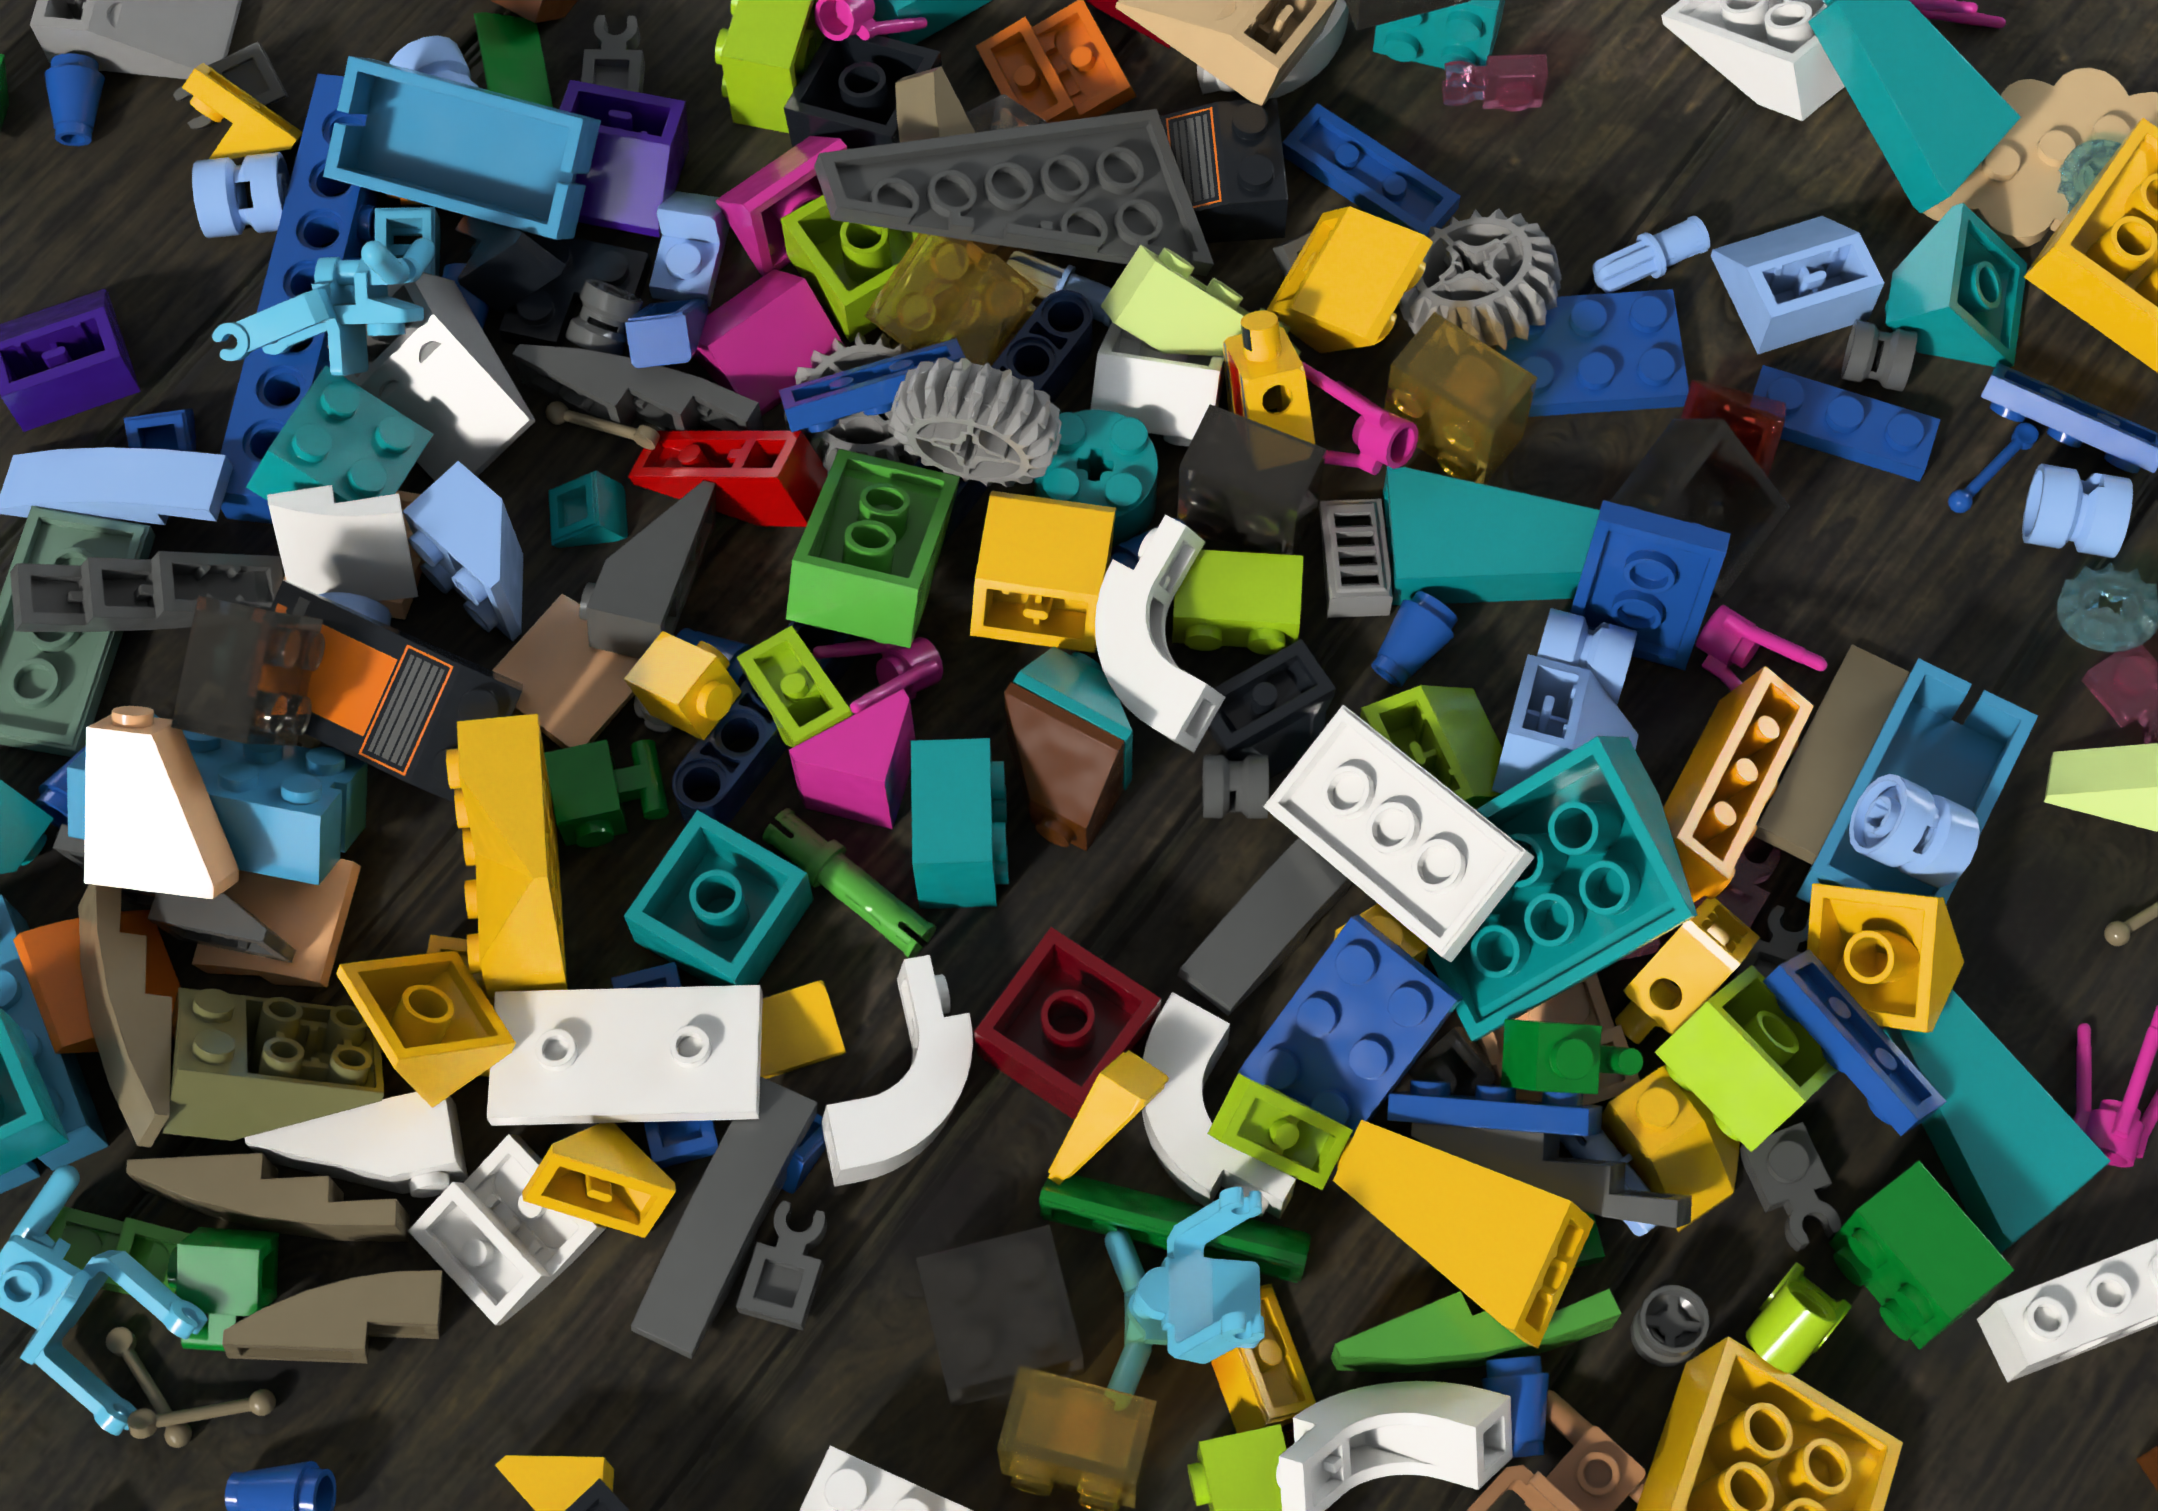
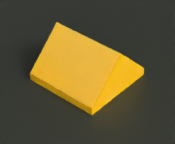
[1807,883,1964,1033]
[336,950,516,1108]

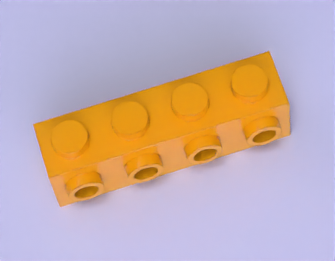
[1663,666,1814,902]

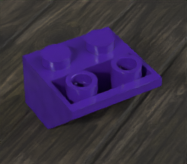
[559,80,689,237]
[0,289,141,432]

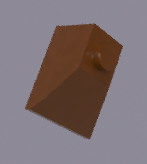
[1004,682,1125,852]

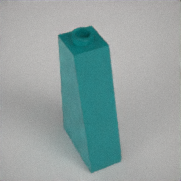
[1808,0,2021,214]
[1382,466,1600,605]
[1883,990,2110,1254]

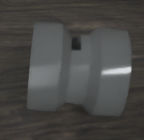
[565,279,643,356]
[1841,319,1917,392]
[1202,755,1269,819]
[1630,1285,1709,1367]

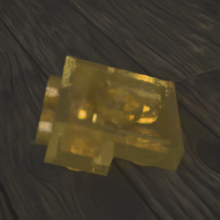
[865,233,1039,366]

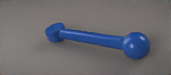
[1948,423,2039,513]

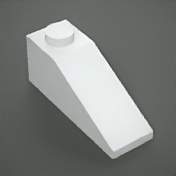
[245,1092,468,1198]

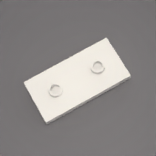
[1263,705,1535,962]
[487,985,763,1126]

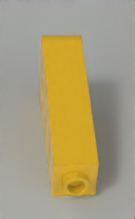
[1333,1120,1595,1348]

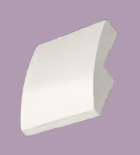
[267,485,418,601]
[408,1134,607,1325]

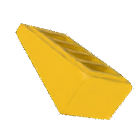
[1048,1050,1169,1185]

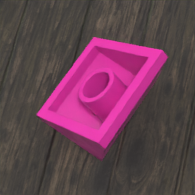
[715,136,847,276]
[693,269,846,416]
[789,689,916,829]

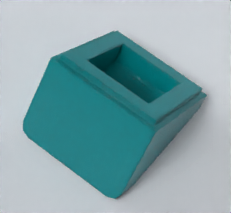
[548,471,628,548]

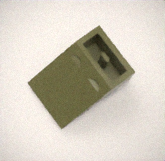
[163,987,384,1141]

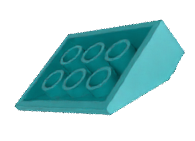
[1426,736,1697,1042]

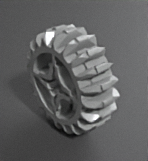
[1399,208,1561,358]
[784,332,920,474]
[890,357,1062,487]

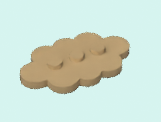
[1923,68,2158,248]

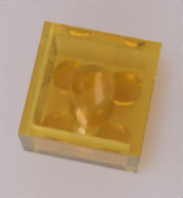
[1384,312,1538,485]
[997,1366,1157,1511]

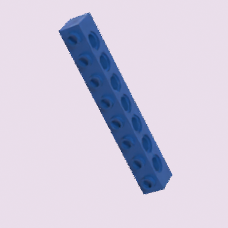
[220,74,380,524]

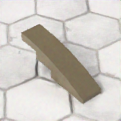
[1753,644,1909,865]
[78,884,172,1147]
[126,1153,410,1242]

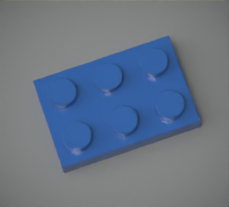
[1495,289,1690,418]
[1570,500,1731,670]
[1237,915,1463,1139]

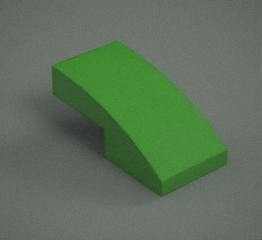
[48,1206,190,1295]

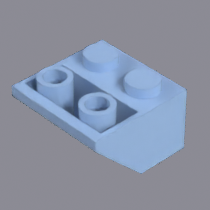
[1710,216,1884,354]
[403,461,523,642]
[1492,654,1638,794]

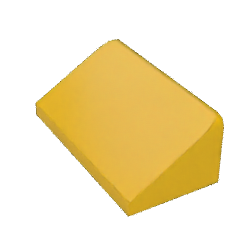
[760,980,846,1079]
[1211,1284,1316,1433]

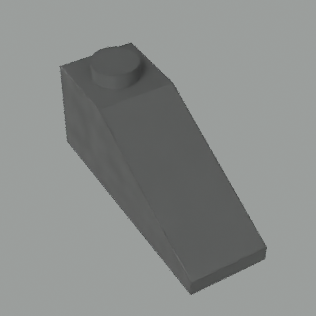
[579,480,716,658]

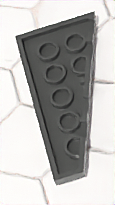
[814,109,1214,276]

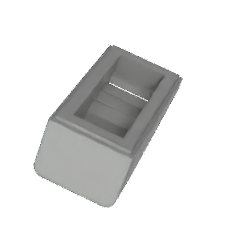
[1319,499,1393,618]

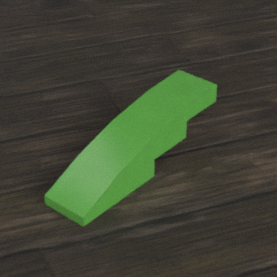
[1331,1289,1622,1373]

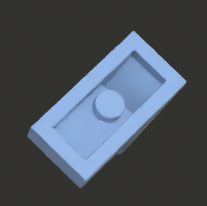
[649,191,730,307]

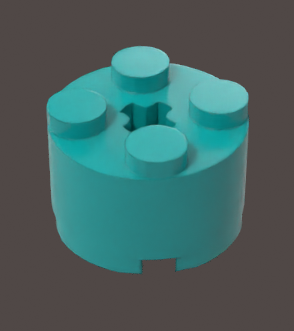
[1034,409,1158,547]

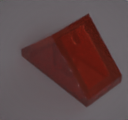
[1675,380,1786,481]

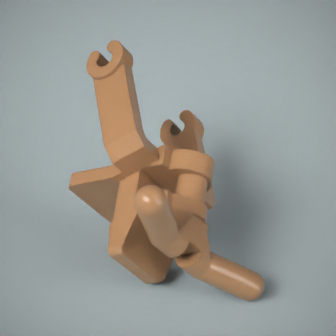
[1467,1390,1648,1511]

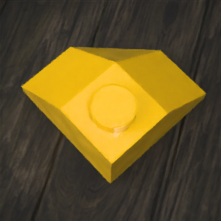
[1601,1065,1741,1232]

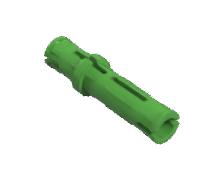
[762,808,936,958]

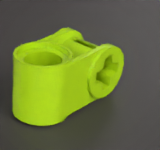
[1746,1262,1852,1374]

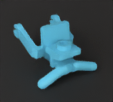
[212,238,436,376]
[0,1165,208,1436]
[1104,1187,1265,1412]

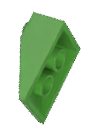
[786,449,960,648]

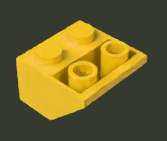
[1267,206,1433,353]
[970,491,1116,653]

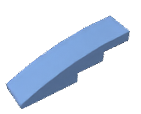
[0,447,233,525]

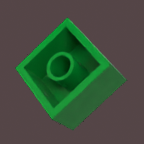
[1828,1161,2014,1350]

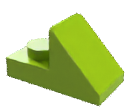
[736,625,853,748]
[1207,1073,1353,1190]

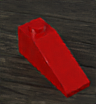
[628,430,828,527]

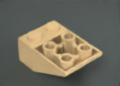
[1115,0,1337,107]

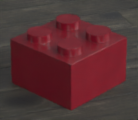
[974,927,1161,1120]

